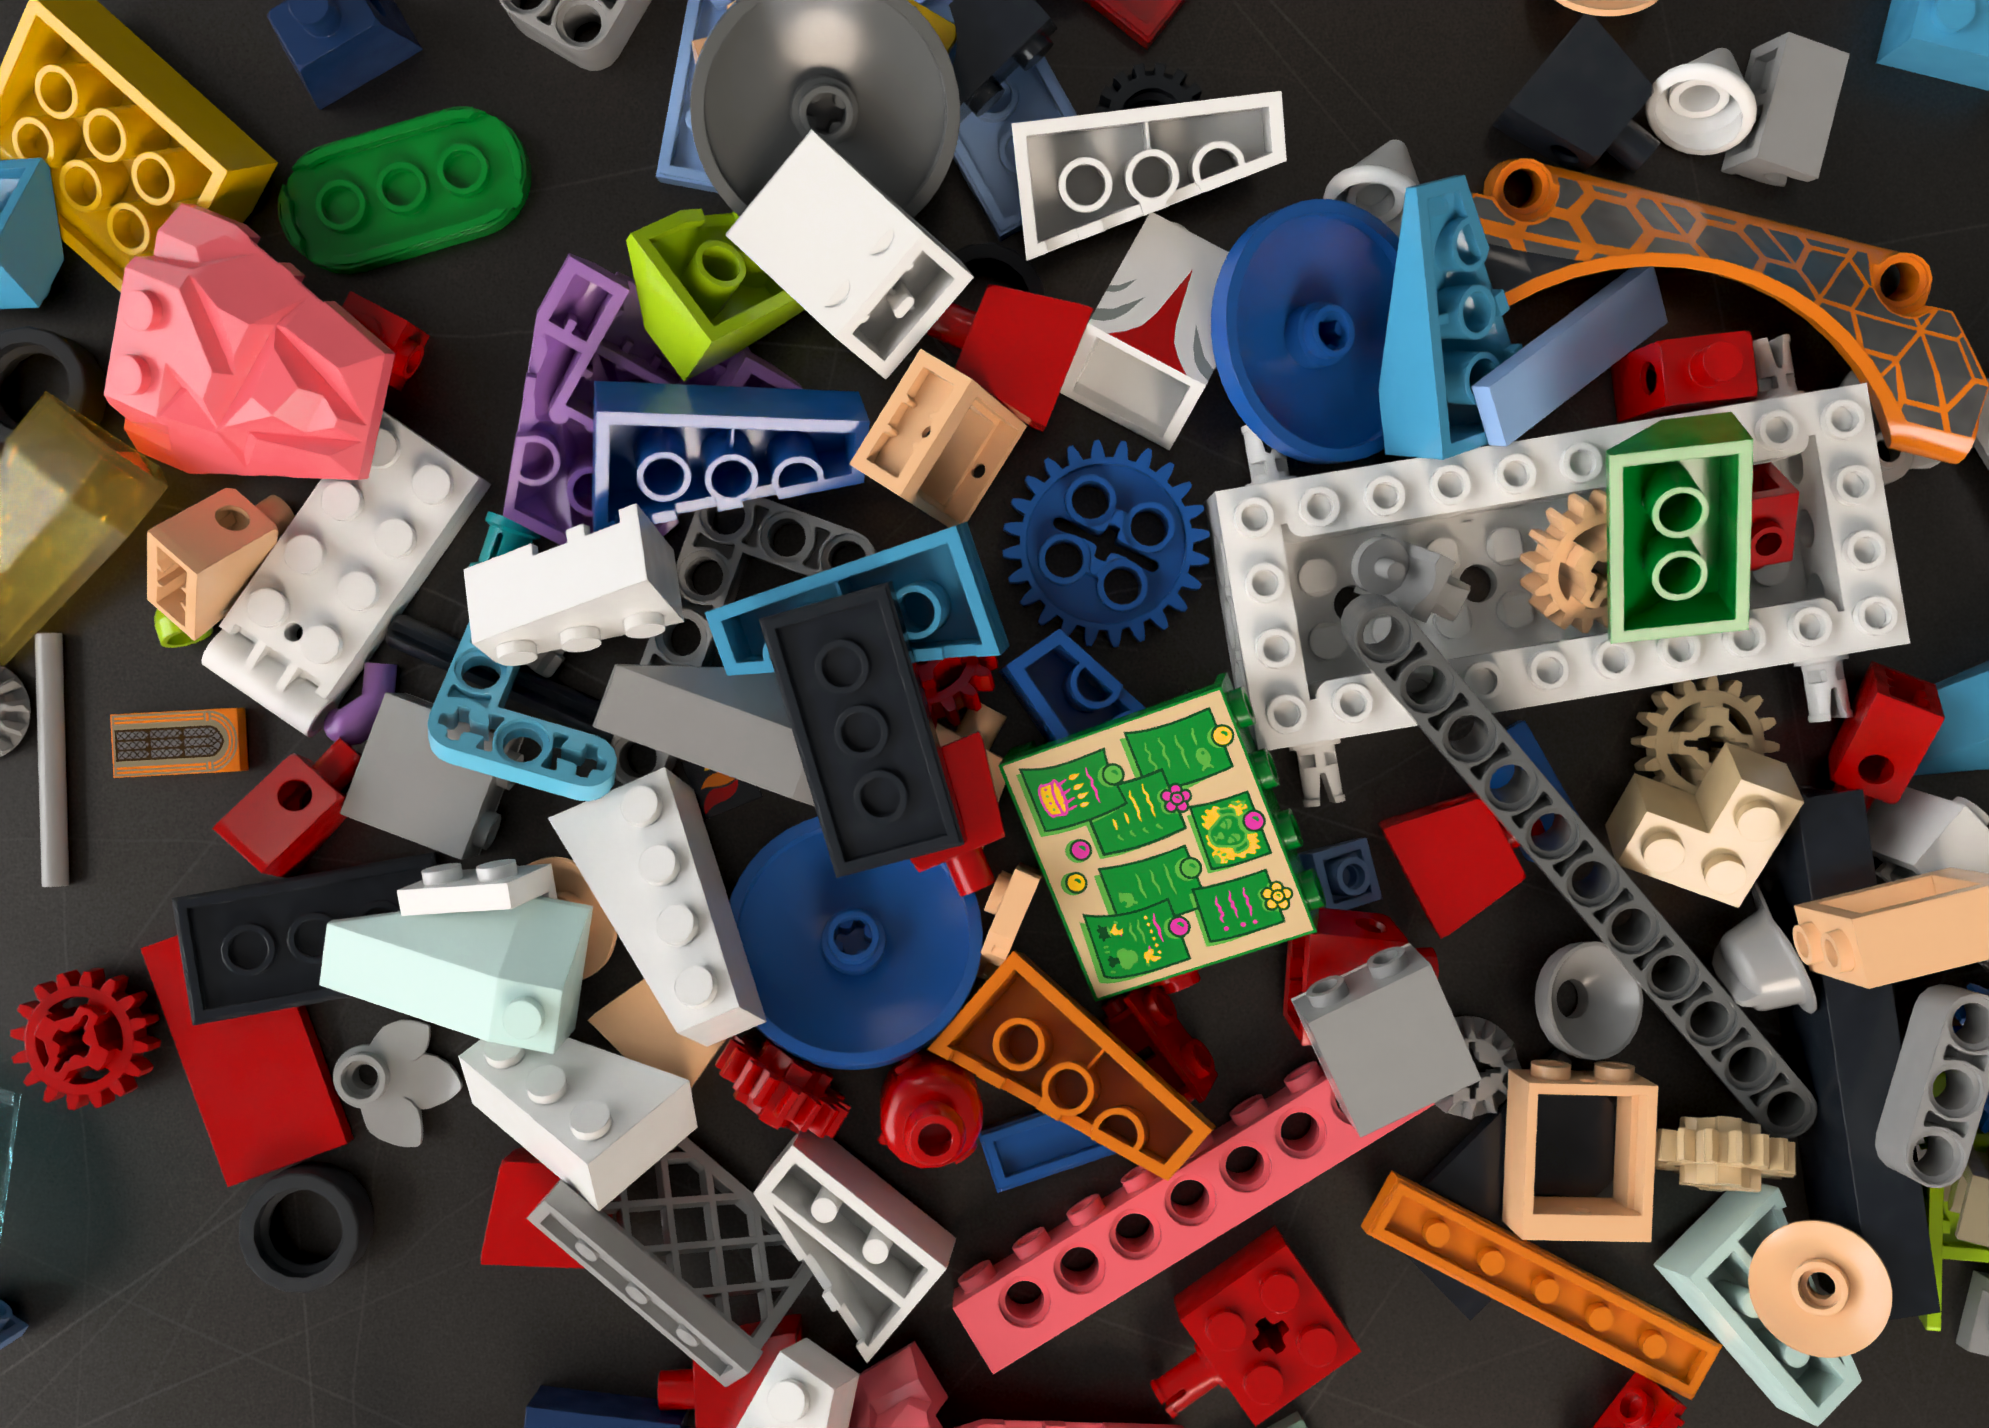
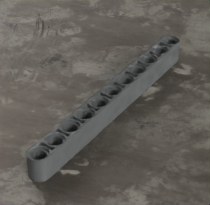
[1340,593,1817,1139]

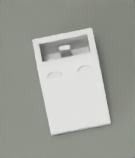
[726,129,974,379]

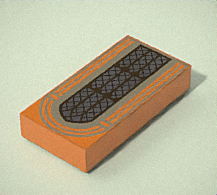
[110,708,249,778]

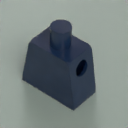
[267,0,423,110]

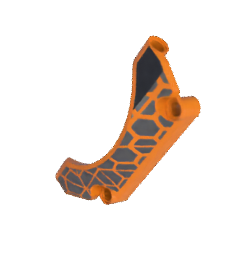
[1388,158,1989,464]

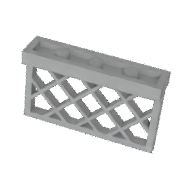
[526,1137,813,1387]

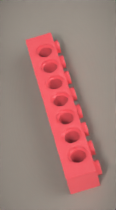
[953,1061,1435,1374]

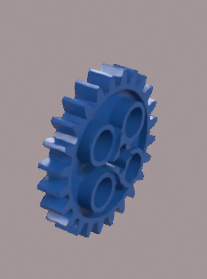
[1003,440,1210,648]

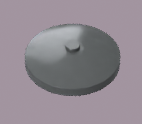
[690,0,960,218]

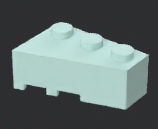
[1653,1183,1862,1427]

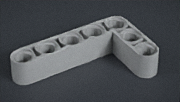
[611,497,877,785]
[1875,984,1989,1188]

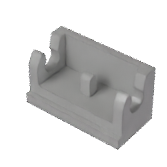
[1721,32,1850,187]

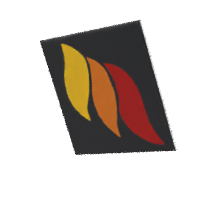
[681,760,763,820]

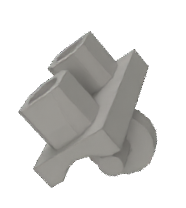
[1351,534,1471,623]

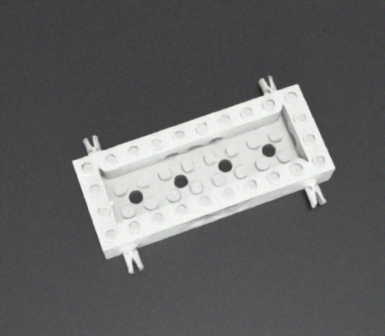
[1204,334,1910,807]

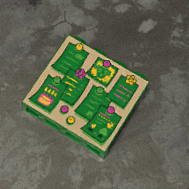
[998,672,1326,1002]

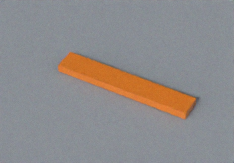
[1361,1170,1723,1400]

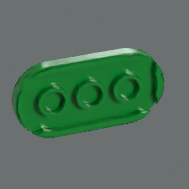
[278,106,532,274]

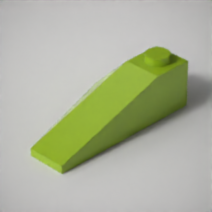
[626,208,805,382]

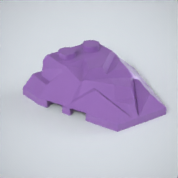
[503,253,803,545]

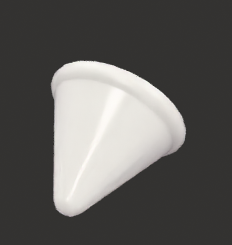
[1645,48,1757,155]
[1323,140,1419,238]

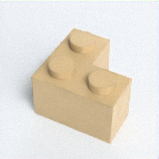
[1605,742,1804,908]

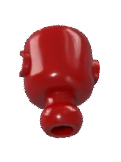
[878,1050,983,1168]

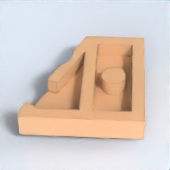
[977,862,1043,980]

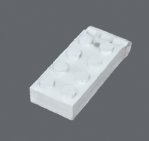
[202,411,492,738]

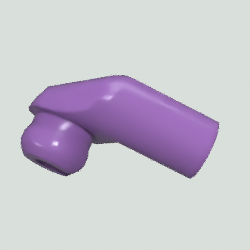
[323,662,397,746]

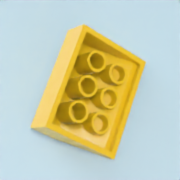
[0,0,278,292]

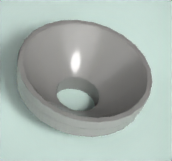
[1535,941,1643,1060]

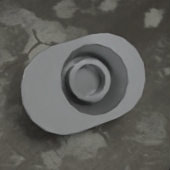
[1712,881,1817,1014]

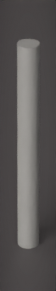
[35,633,70,887]

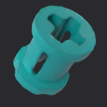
[469,511,541,567]

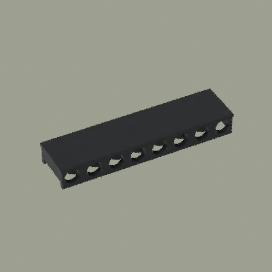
[1758,785,1941,1320]

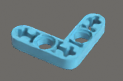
[427,621,617,802]

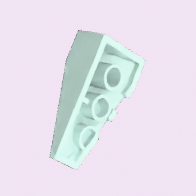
[319,896,593,1054]

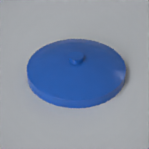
[1211,199,1399,464]
[729,816,983,1070]

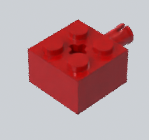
[1150,1225,1361,1427]

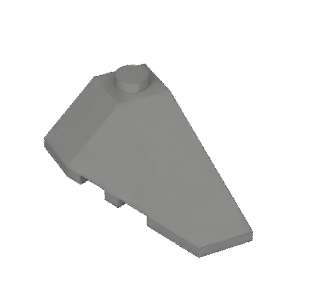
[593,664,815,806]

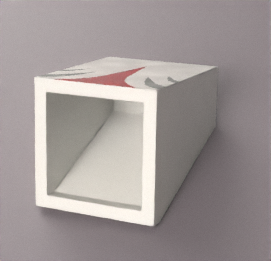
[1060,213,1229,451]

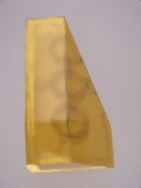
[0,391,168,667]

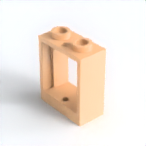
[849,349,1027,527]
[1793,867,1989,989]
[1502,1060,1658,1242]

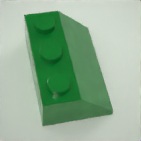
[1606,412,1754,644]

